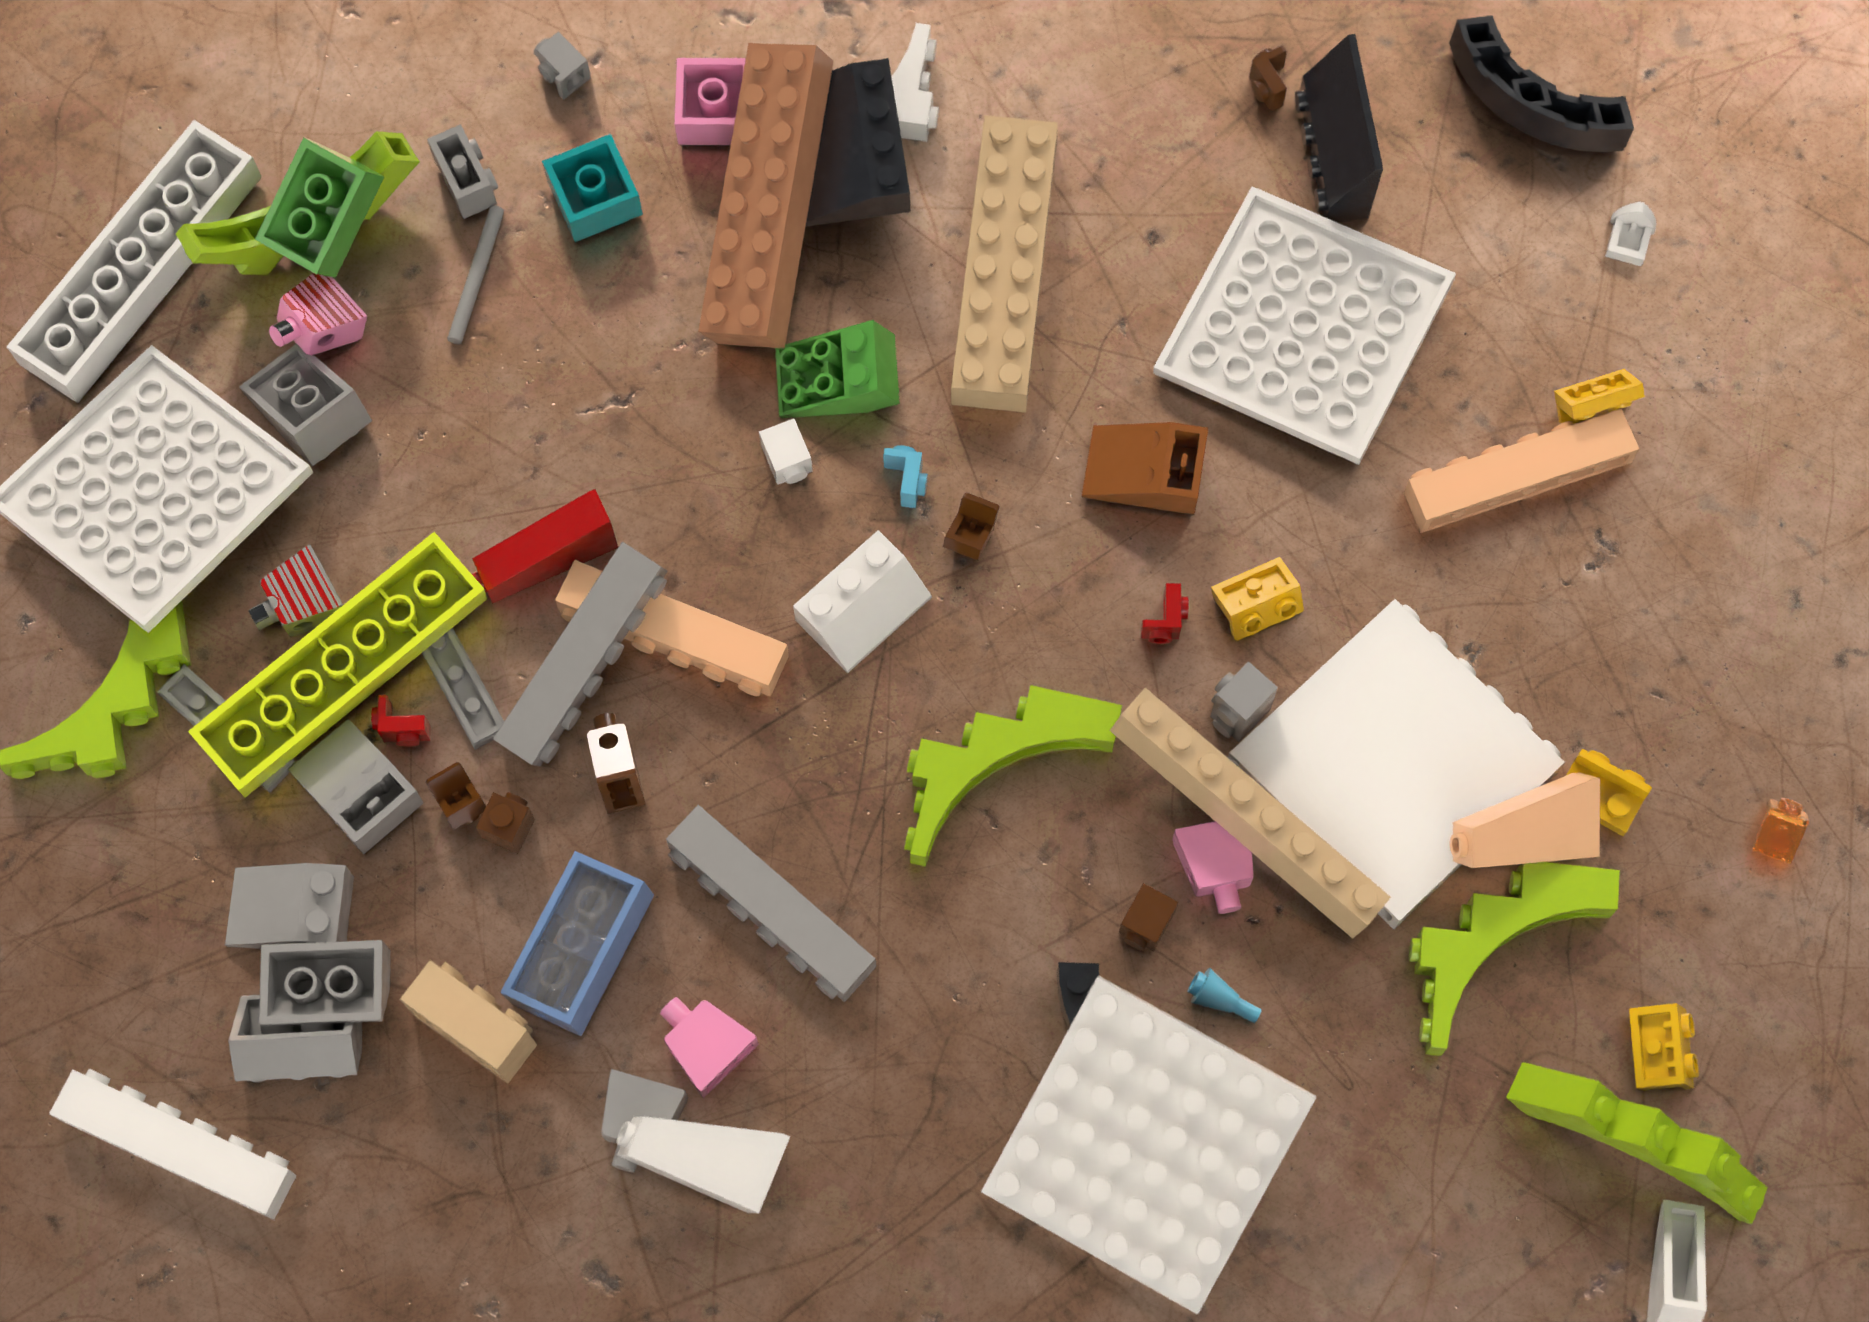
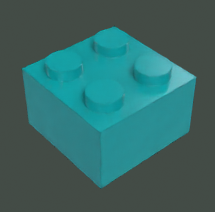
[542,134,643,242]

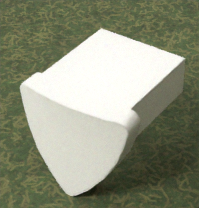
[1605,202,1656,266]

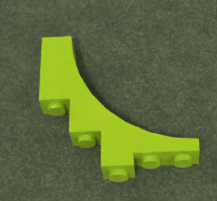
[176,131,420,275]
[0,602,191,780]
[904,685,1122,867]
[1409,862,1620,1056]
[1506,1062,1768,1224]

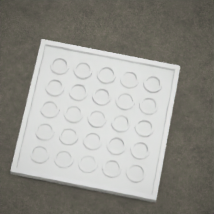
[1153,186,1456,465]
[0,345,313,633]
[981,976,1316,1315]

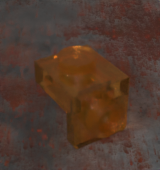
[1752,797,1809,864]

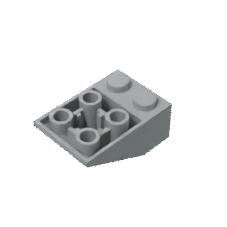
[288,719,424,855]

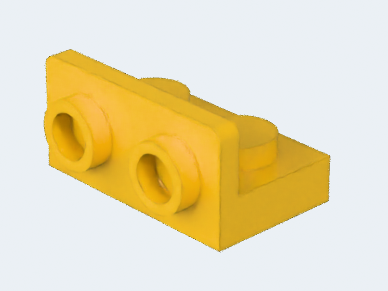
[1554,369,1645,424]
[1211,557,1304,641]
[1566,749,1652,836]
[1629,1003,1699,1091]

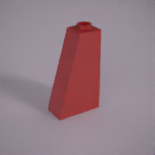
[471,489,618,604]

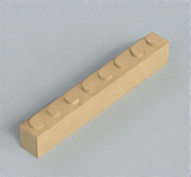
[1110,688,1391,938]

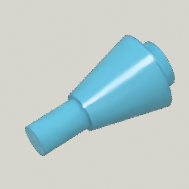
[1188,968,1262,1023]

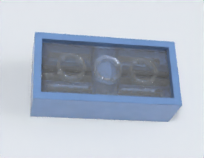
[500,851,654,1036]

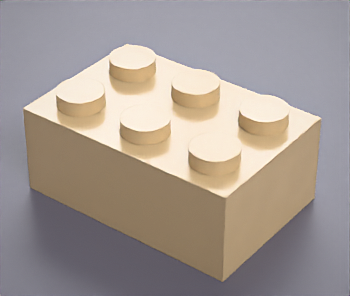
[400,960,537,1084]

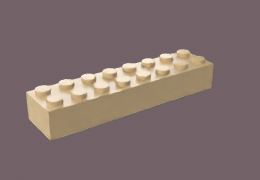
[951,115,1058,413]

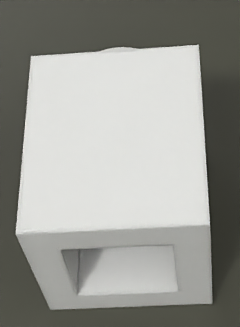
[759,419,813,485]

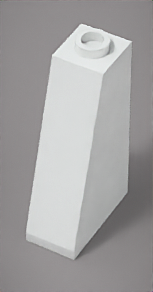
[617,1116,790,1213]

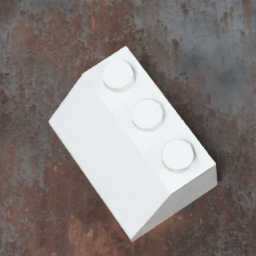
[793,530,932,673]

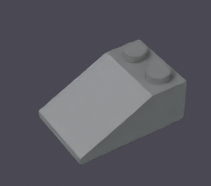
[239,343,372,466]
[225,863,354,949]

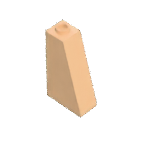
[1450,773,1600,868]

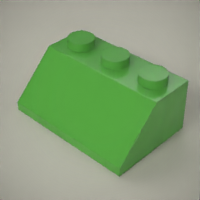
[255,137,384,278]

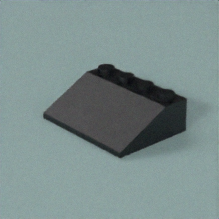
[1295,34,1383,223]
[805,58,911,227]

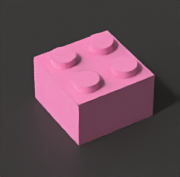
[675,58,746,145]

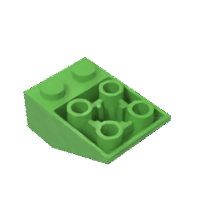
[775,320,900,418]

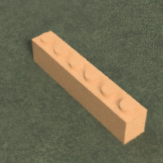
[1404,409,1639,533]
[555,560,789,697]

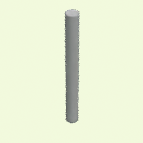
[447,205,504,344]

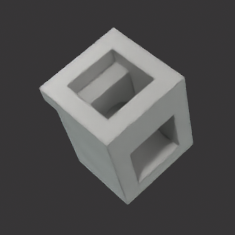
[534,32,591,100]

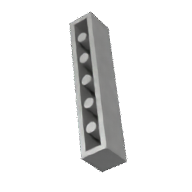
[493,542,668,766]
[666,805,876,1002]

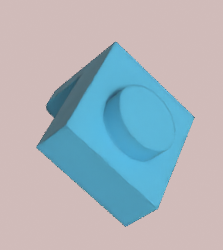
[883,445,928,508]

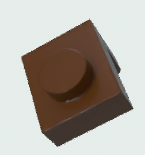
[1249,45,1287,112]
[943,493,1000,561]
[426,762,486,829]

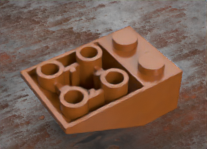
[1082,422,1209,515]

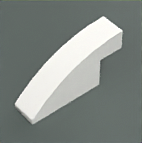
[1647,1199,1706,1322]

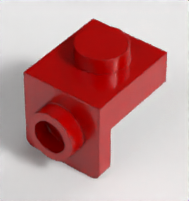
[1141,583,1189,644]
[371,695,431,747]

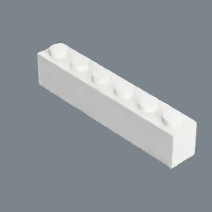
[49,1069,297,1220]

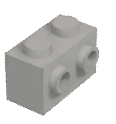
[427,124,498,219]
[1210,661,1278,742]

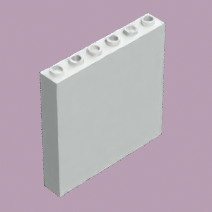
[1228,599,1565,929]

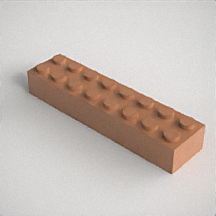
[698,43,834,349]

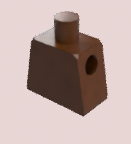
[587,713,646,814]

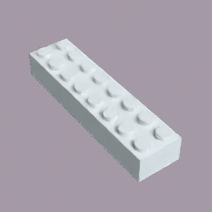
[7,120,262,403]

